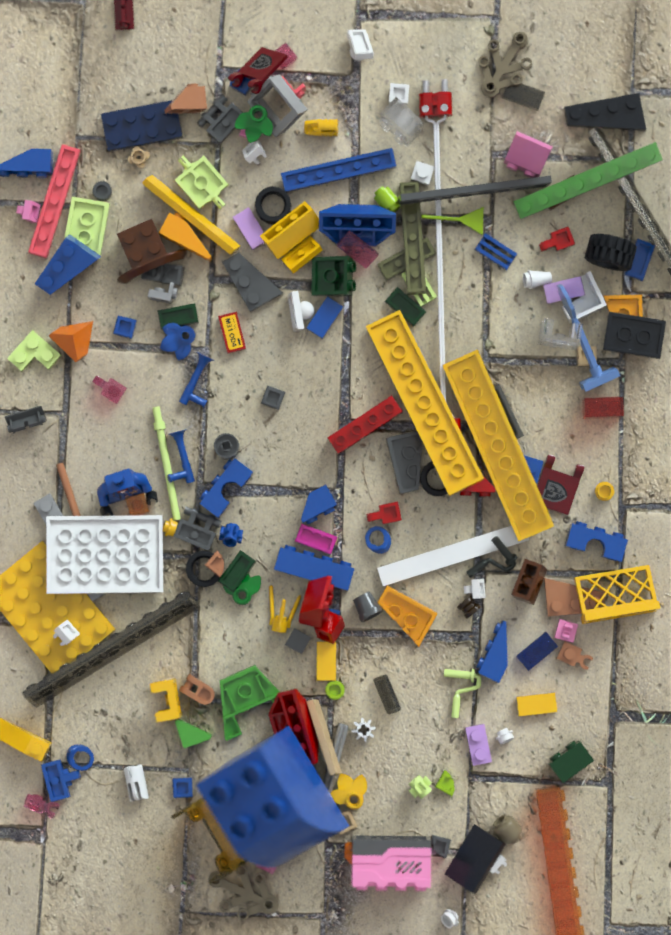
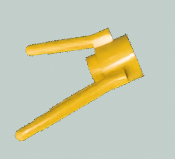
[269,585,301,633]

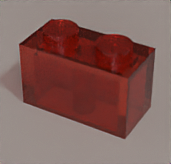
[582,397,624,419]

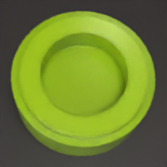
[325,680,345,700]

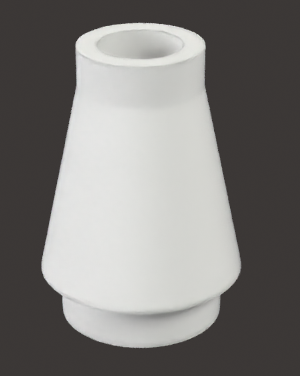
[522,270,552,289]

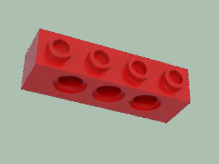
[328,396,402,455]

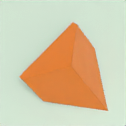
[49,321,93,362]

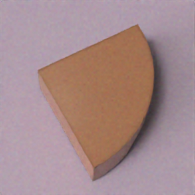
[205,551,224,577]

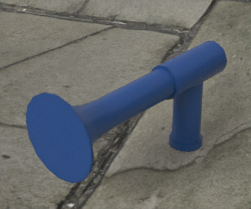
[179,352,215,408]
[167,429,195,483]

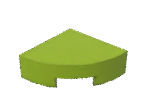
[435,770,454,797]

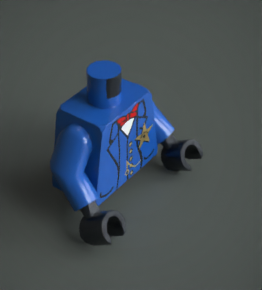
[97,469,158,516]

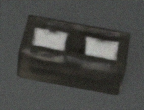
[373,674,401,714]

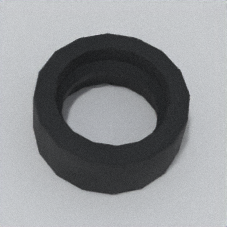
[255,186,291,224]
[420,462,448,496]
[186,551,220,587]

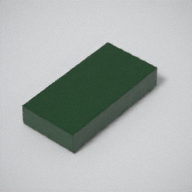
[385,287,426,327]
[157,303,199,330]
[218,550,256,593]

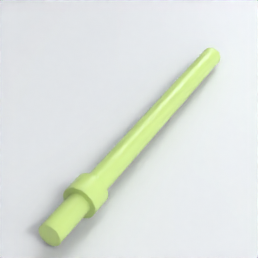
[152,406,181,521]

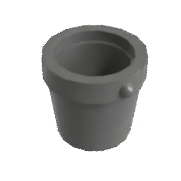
[353,592,383,622]

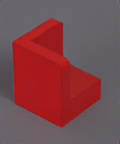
[314,611,345,644]

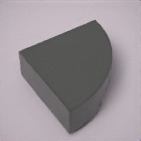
[432,834,451,859]

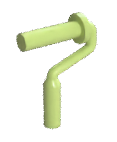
[444,669,481,718]

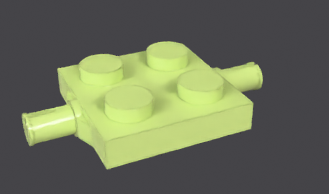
[175,155,229,210]

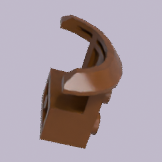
[117,219,187,284]

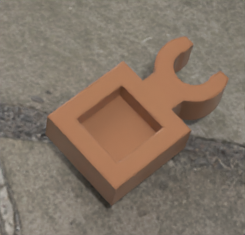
[556,641,593,670]

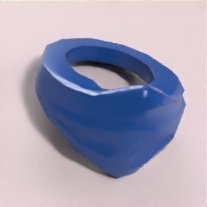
[365,526,391,554]
[66,744,94,771]

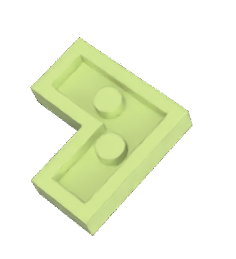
[7,330,62,372]

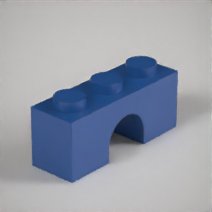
[199,458,253,518]
[564,521,628,562]

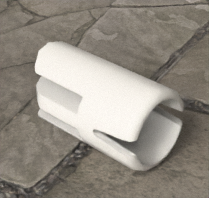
[124,764,149,802]

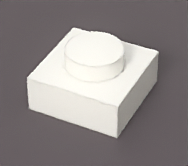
[389,83,409,105]
[411,161,434,186]

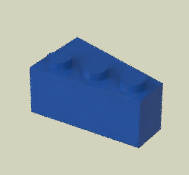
[35,235,101,295]

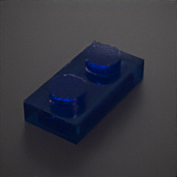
[516,632,558,671]

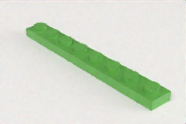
[514,142,663,219]

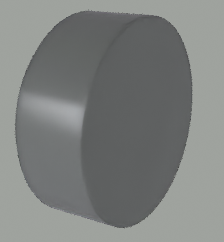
[92,181,112,201]

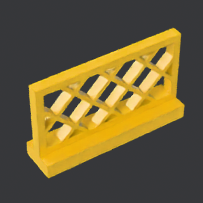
[574,565,660,624]

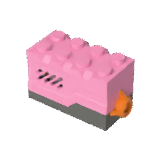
[345,835,431,891]

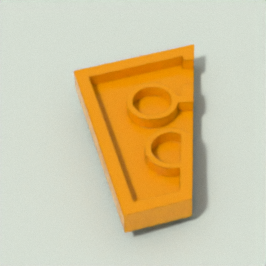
[378,585,438,647]

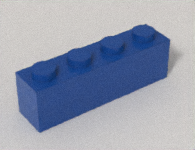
[274,545,355,591]

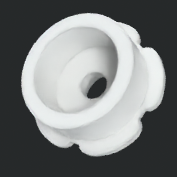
[496,728,514,745]
[441,909,459,928]

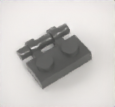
[197,95,243,144]
[174,506,222,551]

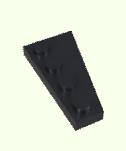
[564,93,646,131]

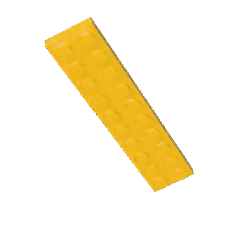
[366,310,484,496]
[442,350,554,542]

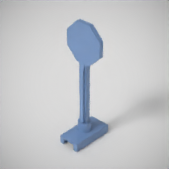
[557,284,620,392]

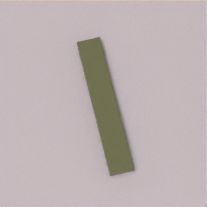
[400,181,426,295]

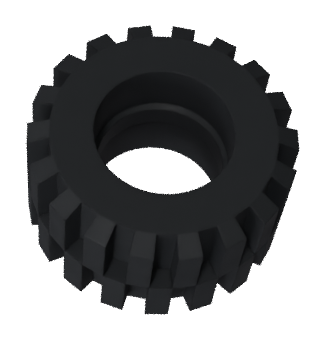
[584,233,637,271]

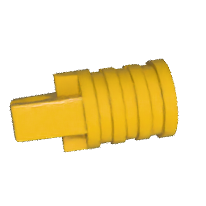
[304,119,338,136]

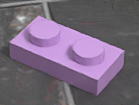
[465,724,492,766]

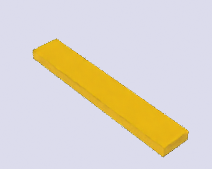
[142,175,240,254]

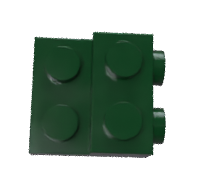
[311,256,356,297]

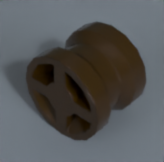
[457,595,481,619]

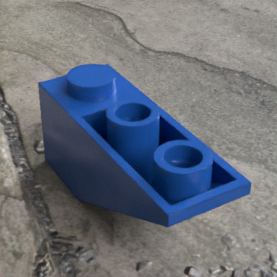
[0,149,53,178]
[476,621,508,683]

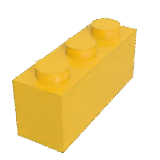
[260,201,319,259]

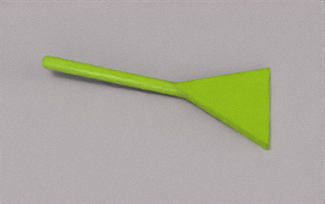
[421,207,484,235]

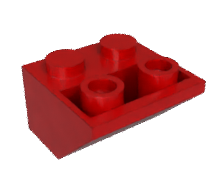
[299,576,335,628]

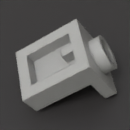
[148,282,178,304]

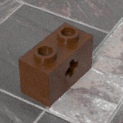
[511,559,547,605]

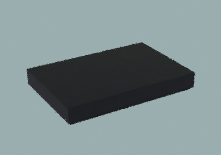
[603,312,666,359]
[445,824,506,895]

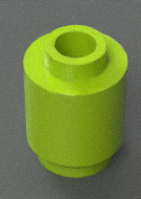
[374,186,401,212]

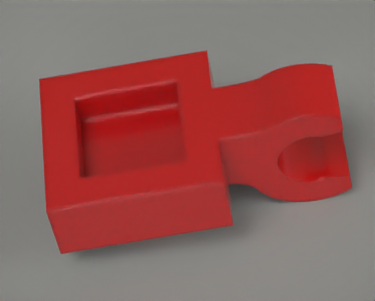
[539,227,575,252]
[366,501,402,524]

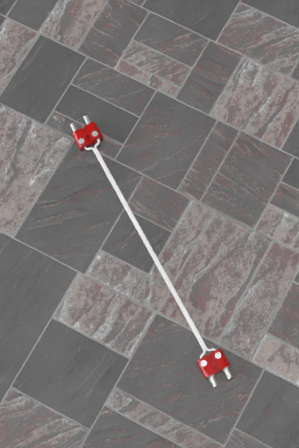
[419,79,461,431]

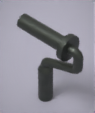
[466,536,518,578]

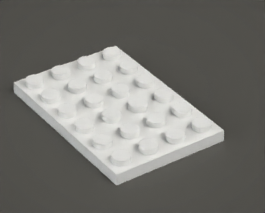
[46,515,163,594]

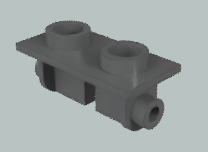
[4,406,47,434]

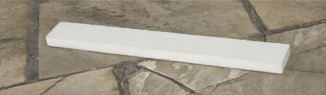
[377,526,529,586]

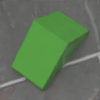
[175,718,212,748]

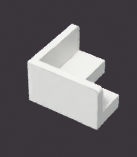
[562,271,606,324]

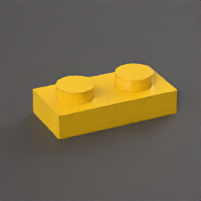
[281,235,323,274]

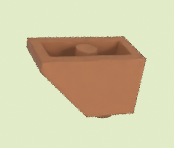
[165,83,207,114]

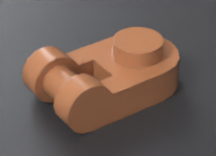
[179,674,215,705]

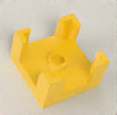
[150,678,182,722]

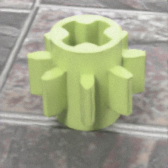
[409,775,432,799]

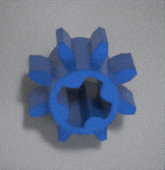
[219,523,243,547]

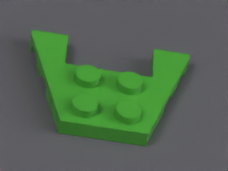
[220,665,280,741]

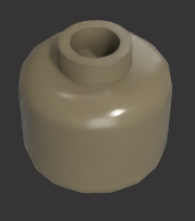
[493,815,522,844]

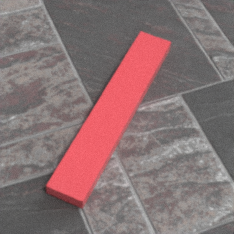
[28,144,81,259]

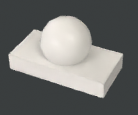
[346,30,374,61]
[287,291,314,332]

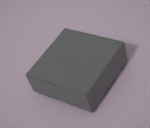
[261,385,286,410]
[285,628,311,654]

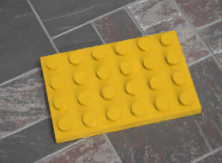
[0,541,116,679]

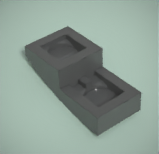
[141,264,185,286]

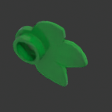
[235,105,273,143]
[223,573,261,605]

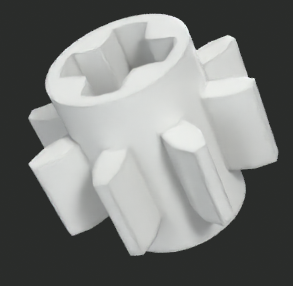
[352,717,376,742]

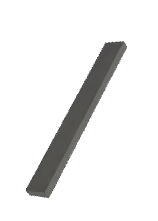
[398,176,552,205]

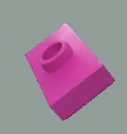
[295,523,337,555]

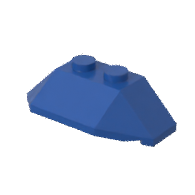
[319,204,396,246]

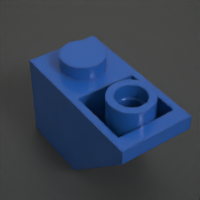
[301,485,337,524]

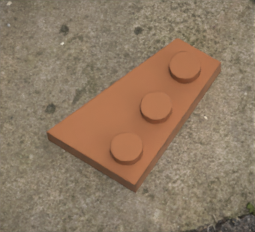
[544,578,605,616]

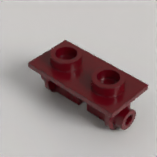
[114,0,134,30]

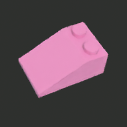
[504,131,552,178]

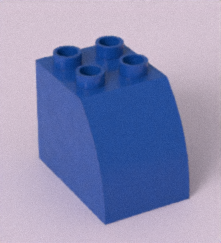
[196,726,349,868]

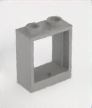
[247,74,308,137]

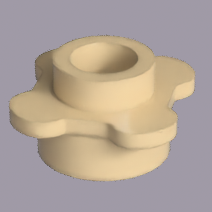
[128,146,150,169]

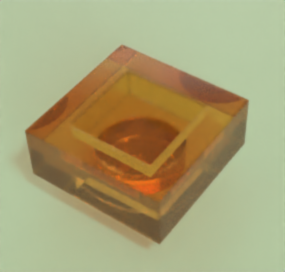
[125,493,150,516]

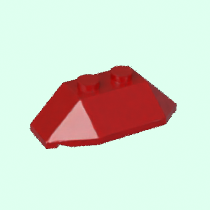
[268,688,319,765]

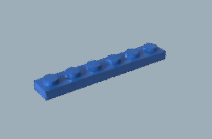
[281,148,396,192]

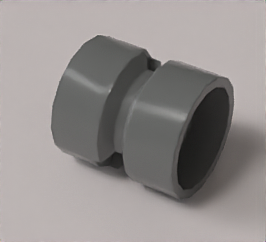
[214,433,240,460]

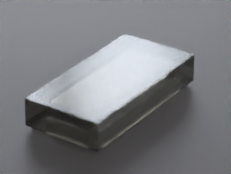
[503,81,545,111]

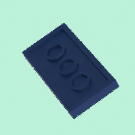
[101,100,183,152]

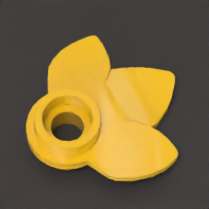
[331,774,367,810]

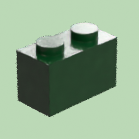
[548,740,594,783]

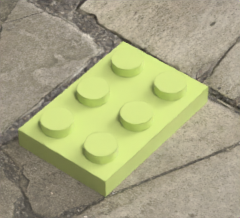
[64,197,110,260]

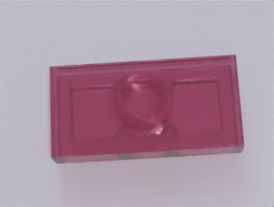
[337,230,379,268]

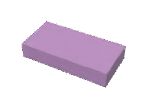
[233,207,264,250]
[543,276,585,304]

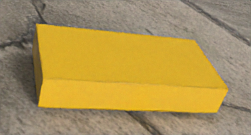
[317,642,336,681]
[516,693,557,716]

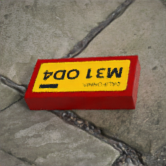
[218,312,246,354]

